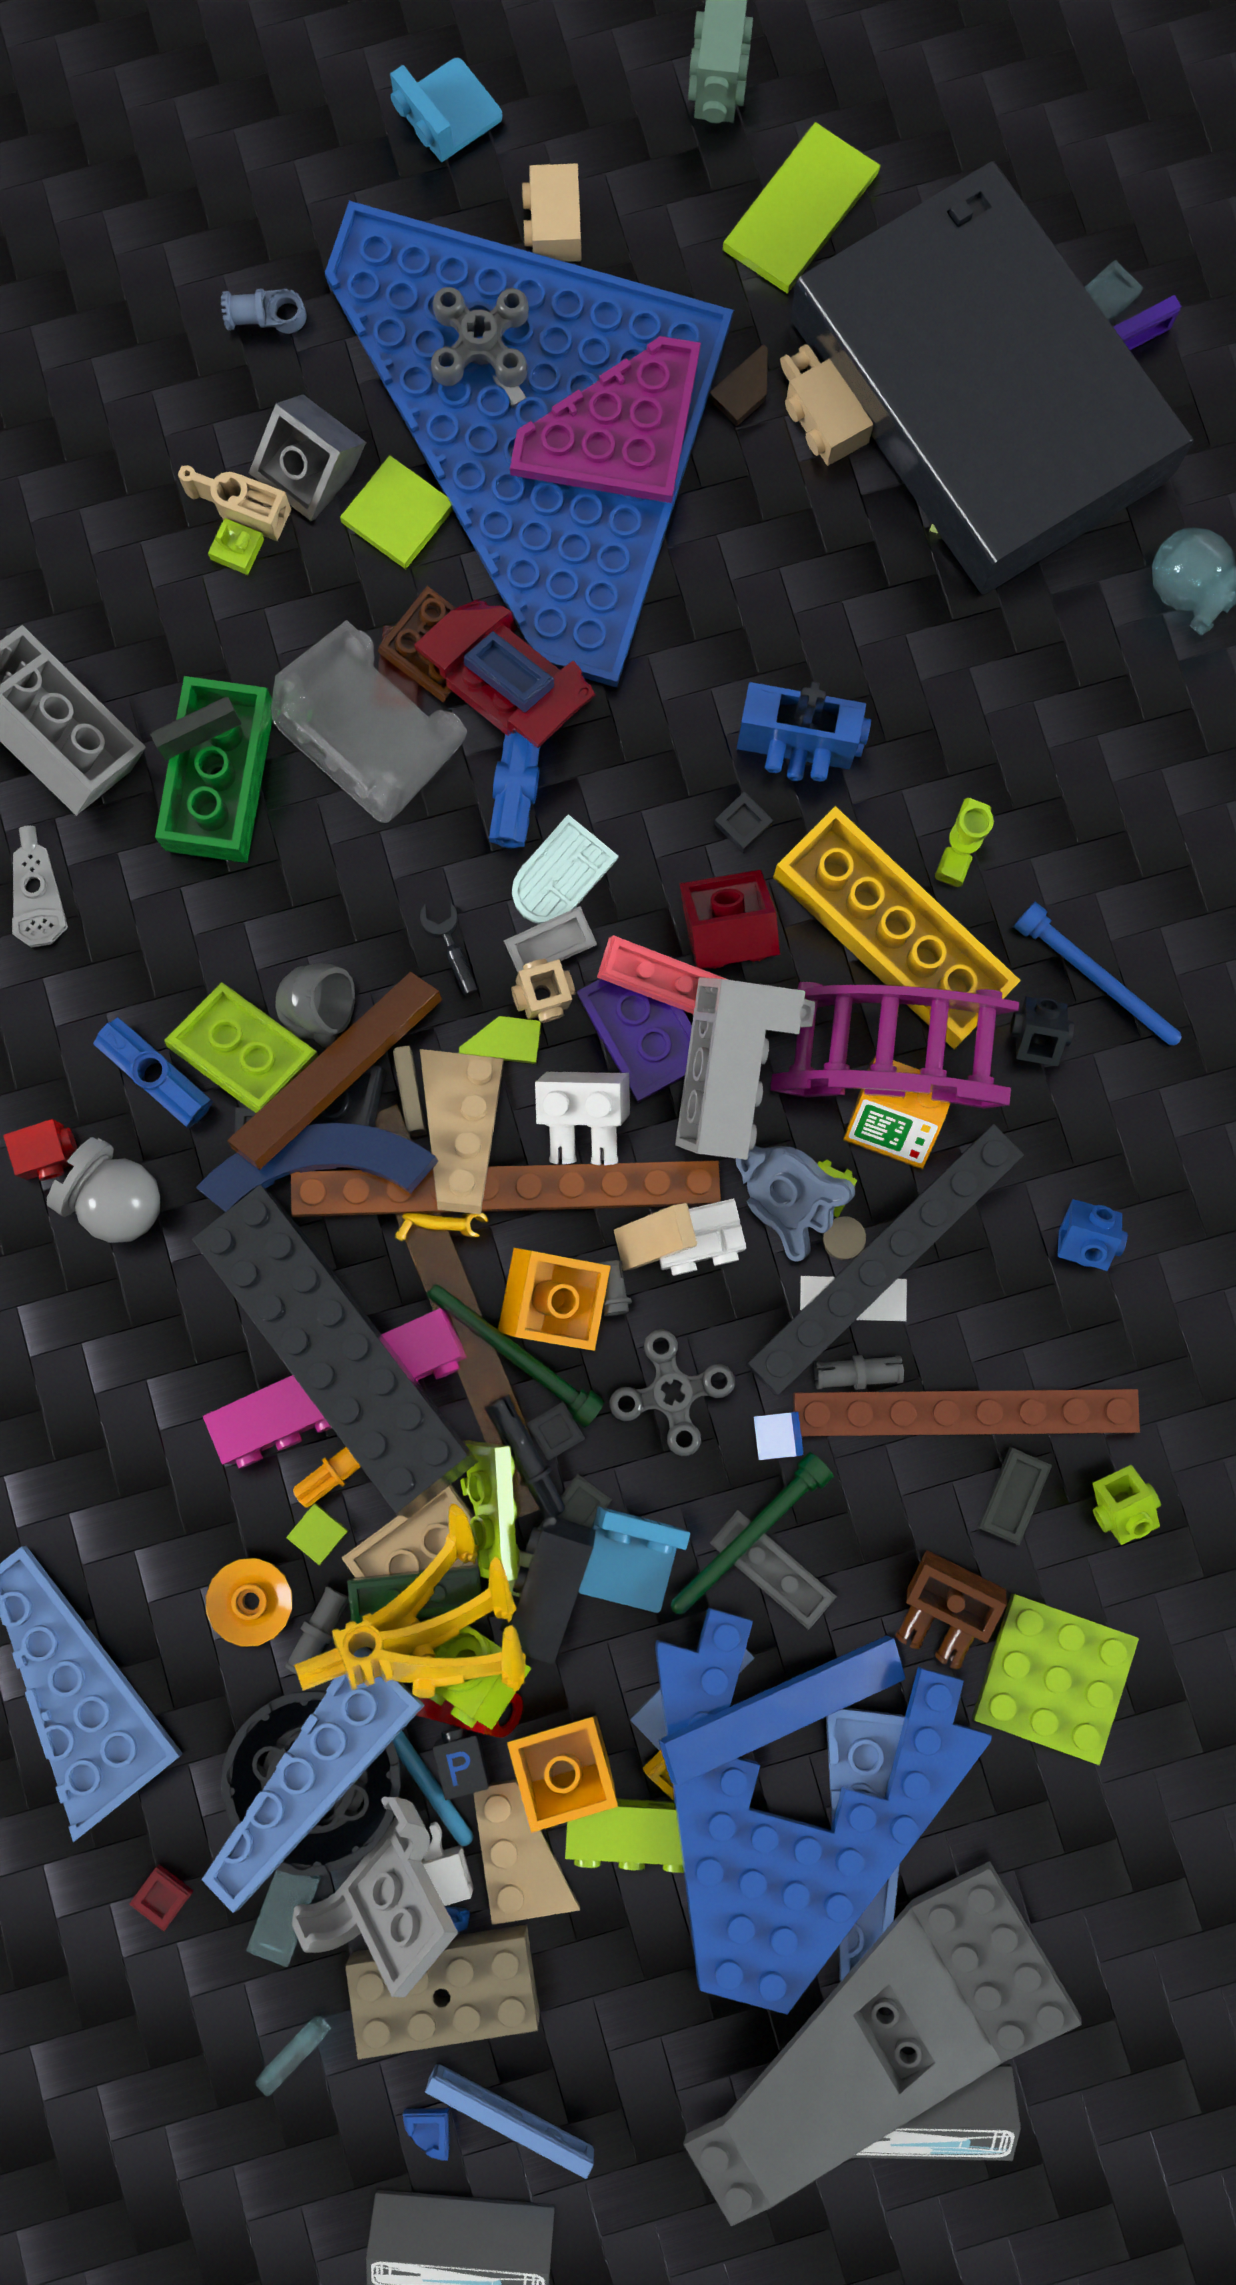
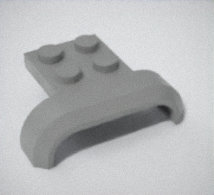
[292,1797,458,1998]

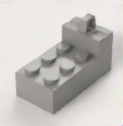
[0,625,146,816]
[675,977,815,1160]

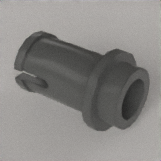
[598,1260,632,1316]

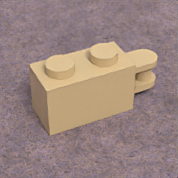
[780,344,874,466]

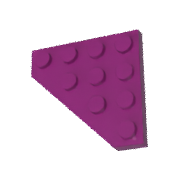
[510,336,701,503]

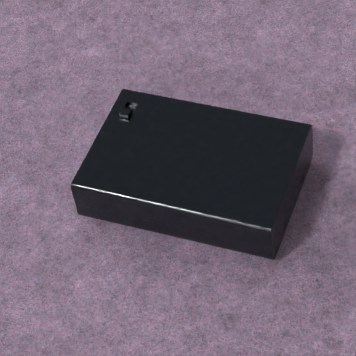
[790,161,1194,595]

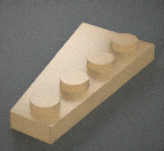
[420,1049,503,1214]

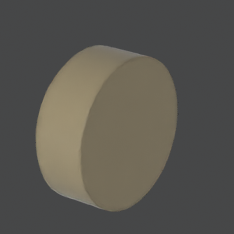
[822,1216,866,1260]

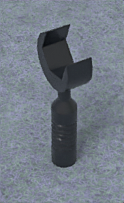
[420,902,479,996]

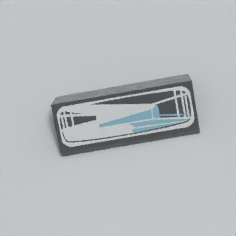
[851,2064,1021,2161]
[366,2190,555,2285]

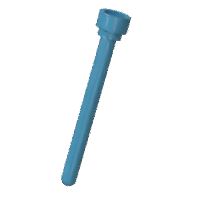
[393,1731,473,1846]

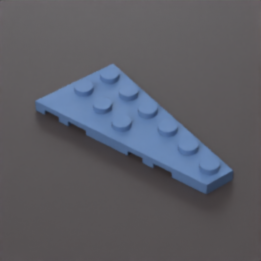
[0,1546,183,1842]

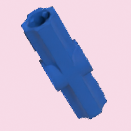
[489,731,540,848]
[93,1017,213,1128]

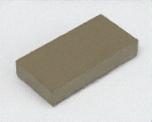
[393,1046,427,1137]

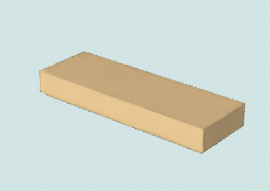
[614,1203,697,1271]

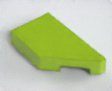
[459,1016,542,1064]

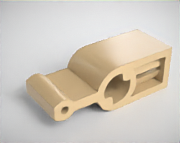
[178,466,291,541]

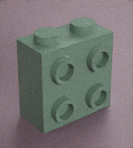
[688,0,753,123]

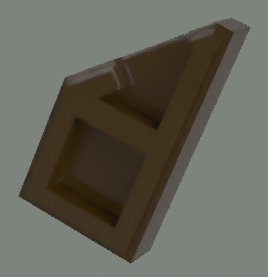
[709,344,768,427]

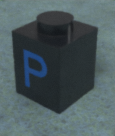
[433,1727,491,1800]

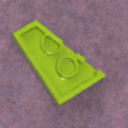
[460,1440,520,1581]

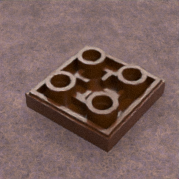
[377,586,456,703]

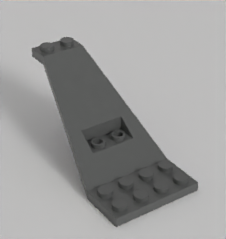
[684,1861,1082,2226]

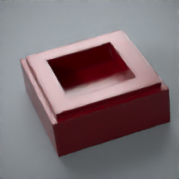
[129,1864,194,1931]

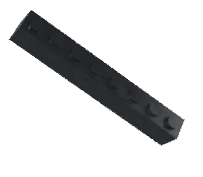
[745,1124,1024,1396]

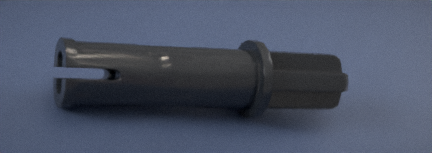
[483,1394,565,1518]

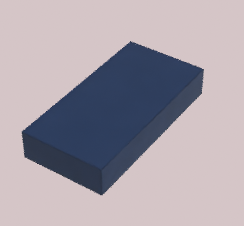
[464,631,554,713]

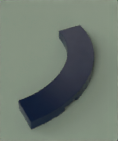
[196,1123,438,1212]

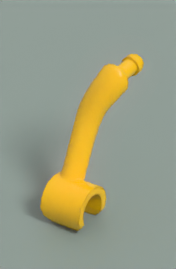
[395,1213,488,1241]

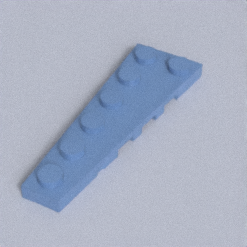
[202,1647,424,1913]
[826,1707,905,1982]

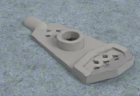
[12,826,68,948]

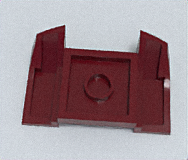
[414,600,596,748]

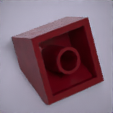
[680,869,780,969]

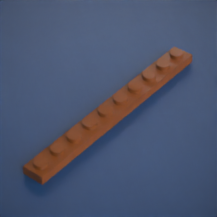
[291,1161,721,1217]

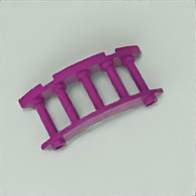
[770,982,1019,1109]

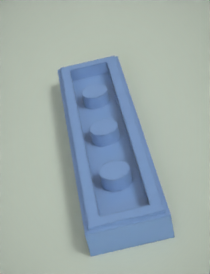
[425,2064,594,2179]

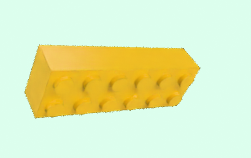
[773,806,1021,1049]

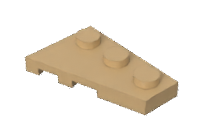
[473,1779,580,1925]

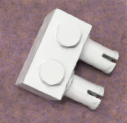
[535,1072,630,1165]

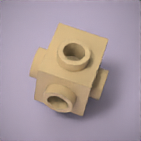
[511,959,575,1023]

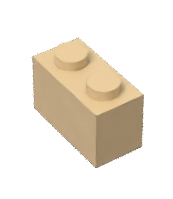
[522,164,581,262]

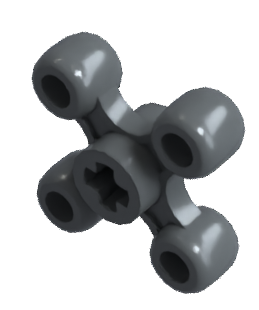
[431,287,529,388]
[609,1329,736,1456]

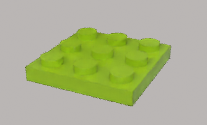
[972,1593,1139,1765]

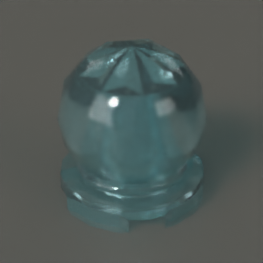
[1152,527,1236,636]

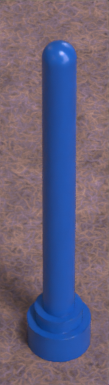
[1013,901,1181,1045]

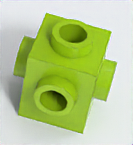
[1092,1465,1161,1545]

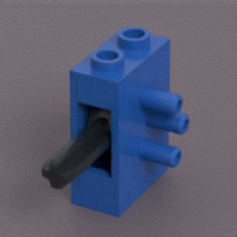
[737,682,871,781]

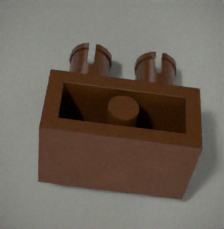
[895,1550,1007,1669]

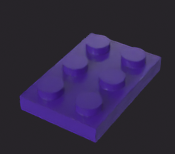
[576,979,692,1103]

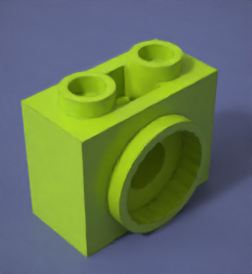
[430,1625,531,1729]

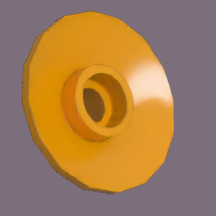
[206,1558,293,1647]

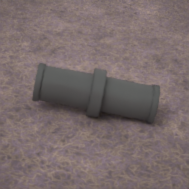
[814,1355,904,1390]
[284,1586,349,1674]

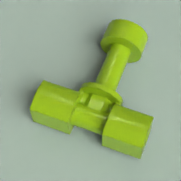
[935,798,994,887]

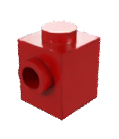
[3,1119,77,1181]

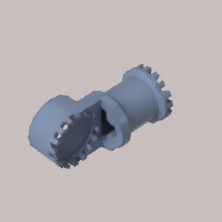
[221,288,307,334]

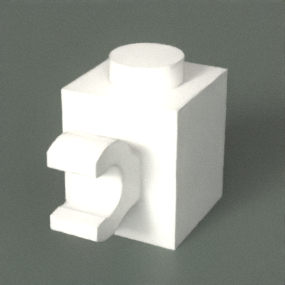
[421,1822,474,1906]

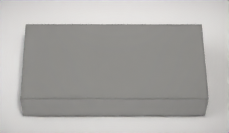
[503,906,597,972]

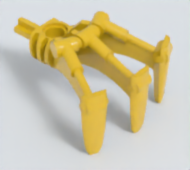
[294,1503,526,1698]

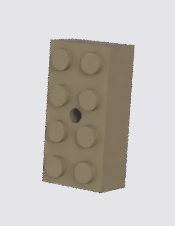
[346,1924,540,2059]

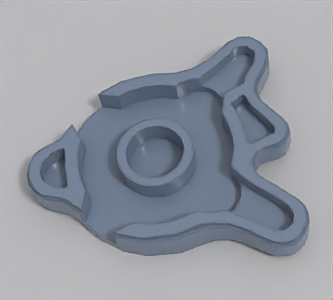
[736,1146,855,1261]

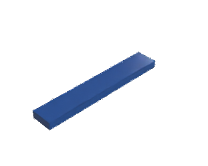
[658,1635,906,1786]

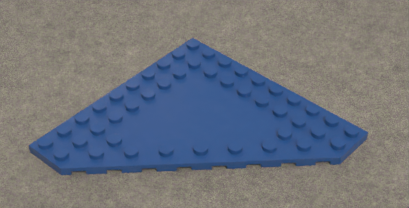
[325,201,734,687]

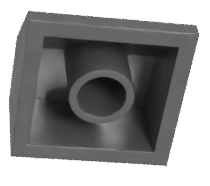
[249,395,366,521]

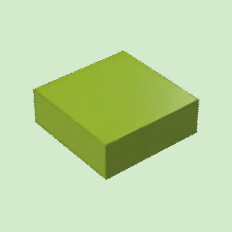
[286,1503,349,1565]

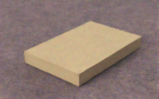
[342,1484,478,1578]

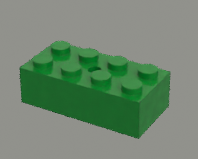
[155,676,275,863]

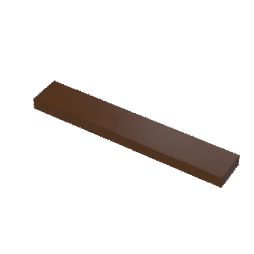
[227,972,442,1170]

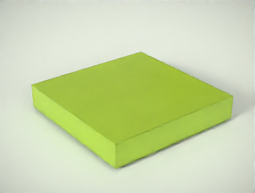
[340,456,453,569]

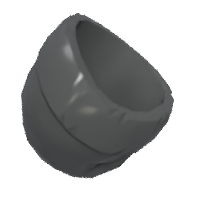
[275,963,355,1048]

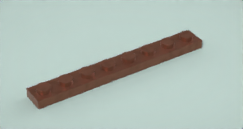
[793,1389,1140,1436]

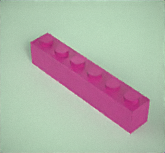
[203,1308,467,1469]

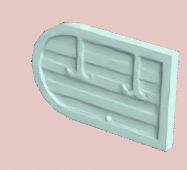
[512,815,619,924]

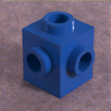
[1058,1199,1128,1271]

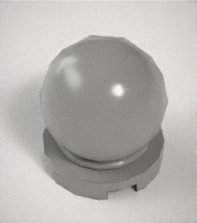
[47,1137,160,1243]

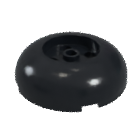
[221,1690,401,1876]

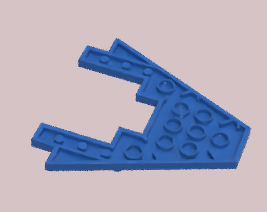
[655,1608,992,2014]

